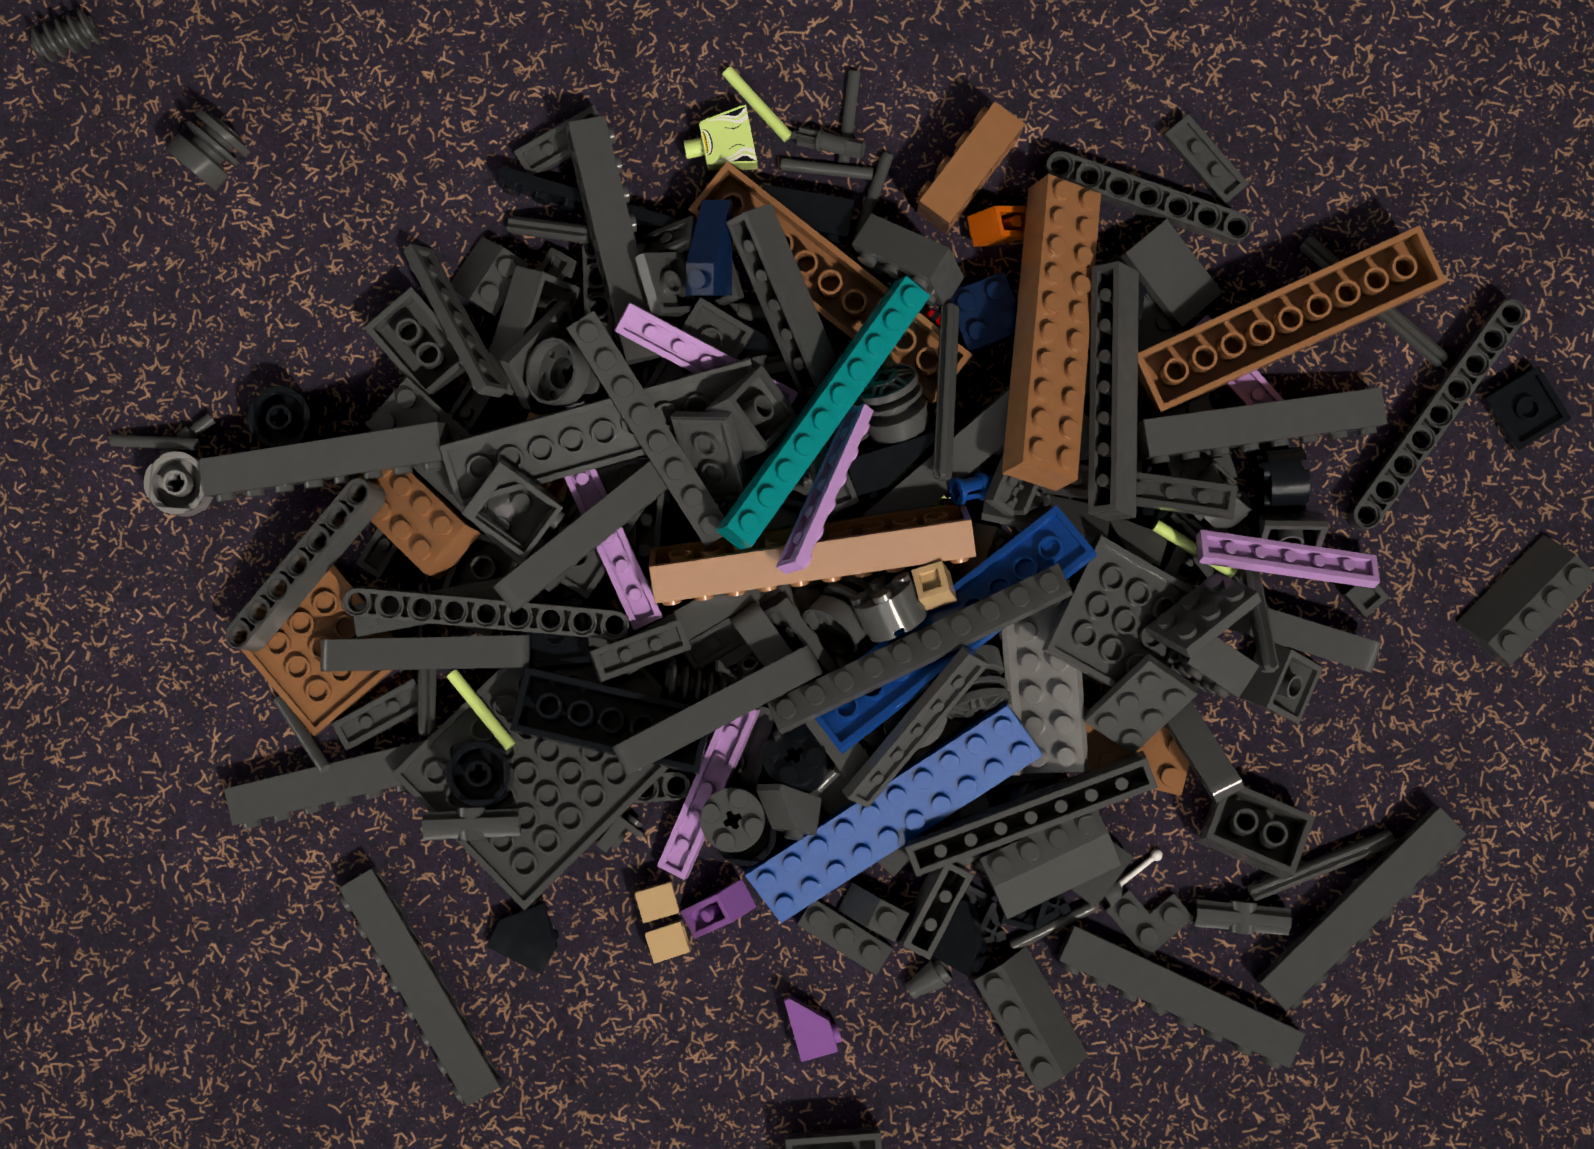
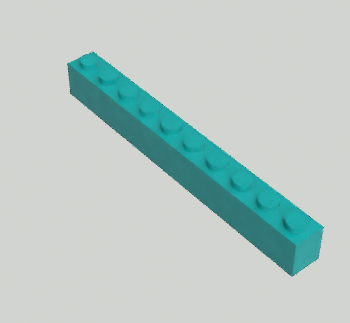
[715,276,930,550]

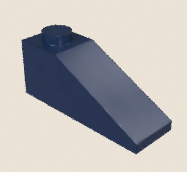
[686,200,733,296]

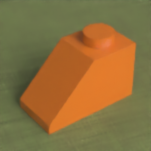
[967,206,1027,247]

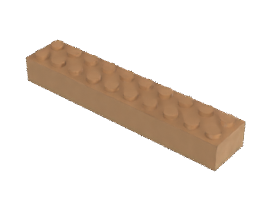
[688,161,973,408]
[1002,174,1101,491]
[1138,225,1447,416]
[649,503,976,606]

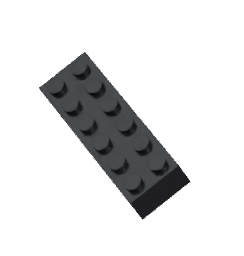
[510,667,709,775]

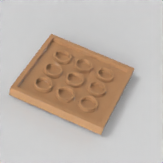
[241,564,397,736]

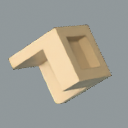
[911,561,958,611]
[635,880,679,923]
[645,919,691,964]

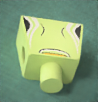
[684,105,758,170]

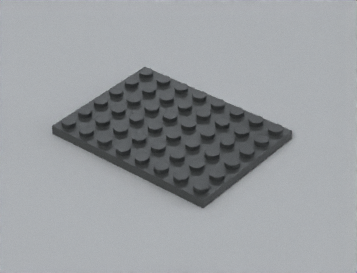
[392,597,678,910]

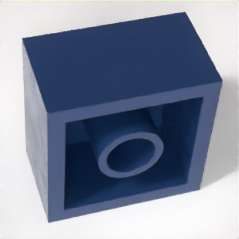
[948,272,1017,354]

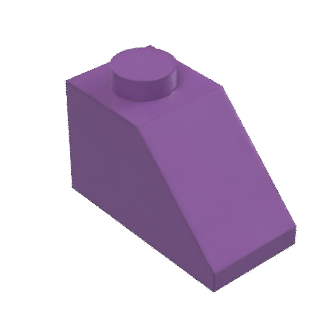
[680,879,757,939]
[784,995,842,1062]

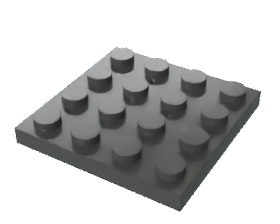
[1042,535,1194,688]

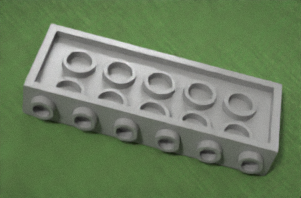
[998,580,1089,775]

